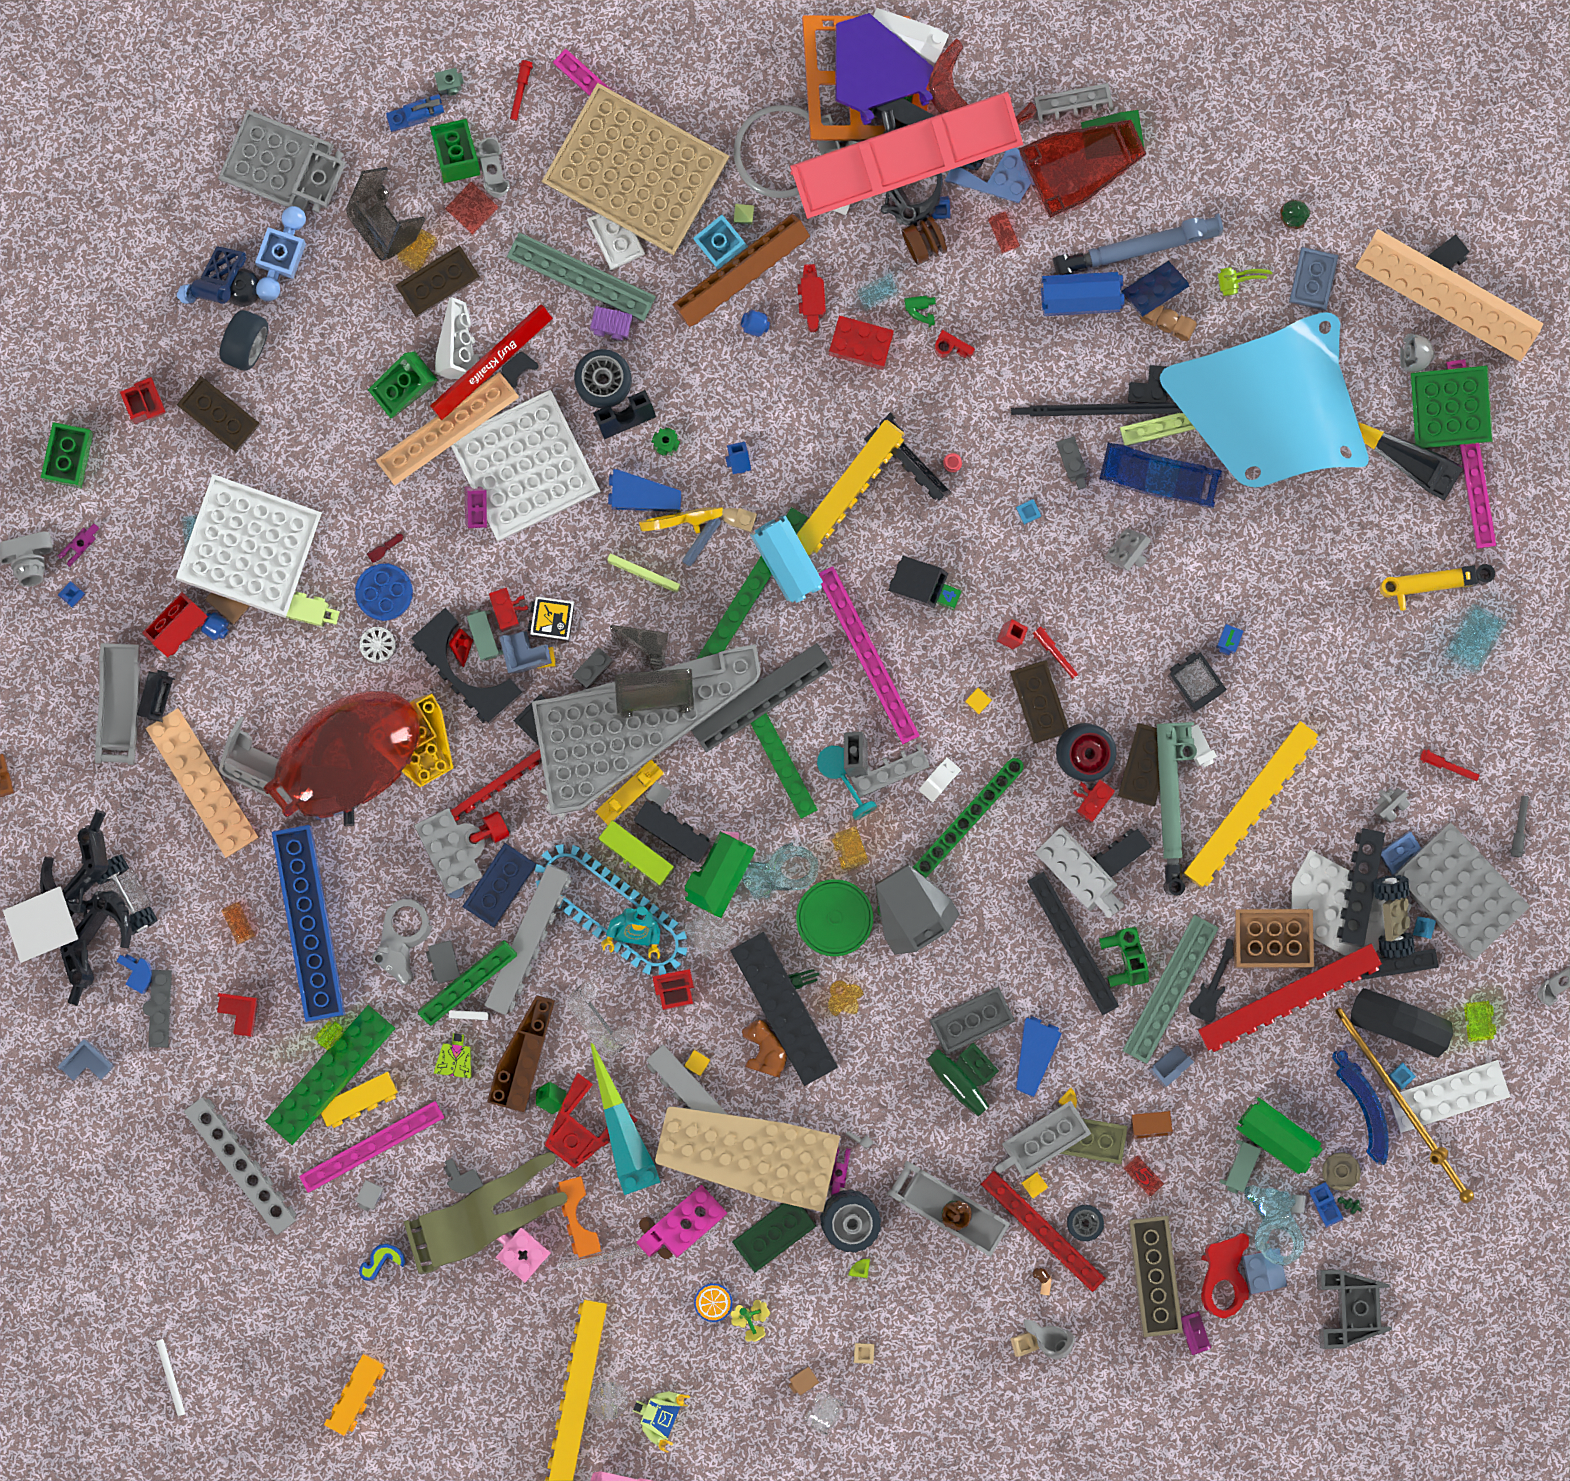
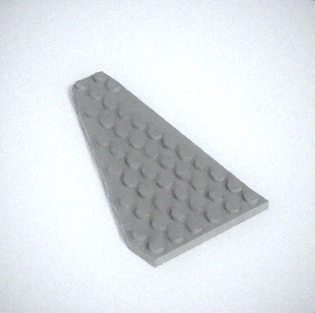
[532,644,760,815]

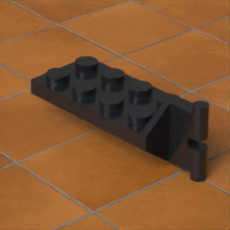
[864,412,952,501]

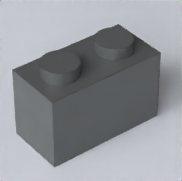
[573,647,613,689]
[844,731,868,777]
[426,940,460,984]

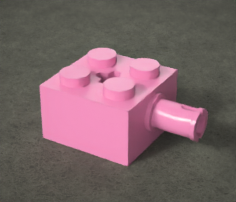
[496,1227,551,1283]

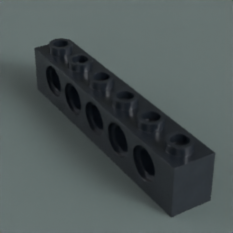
[1337,828,1385,947]

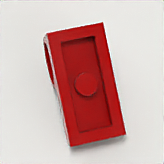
[934,330,975,358]

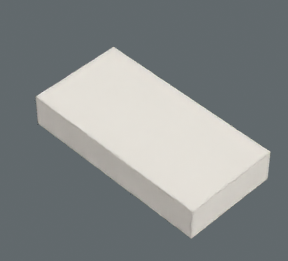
[449,1010,489,1021]

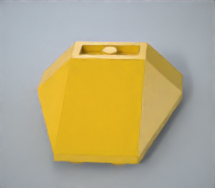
[366,693,453,788]

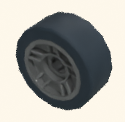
[1067,1205,1104,1242]

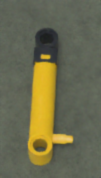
[1379,564,1495,611]

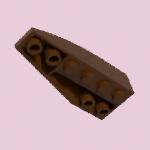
[487,995,555,1113]

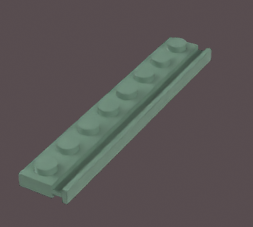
[507,233,656,322]
[1122,915,1219,1064]

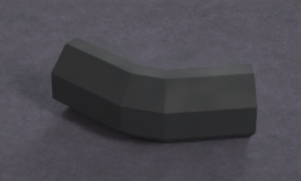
[1350,988,1453,1058]

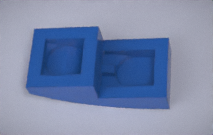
[1308,1182,1343,1228]

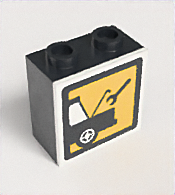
[528,597,575,642]

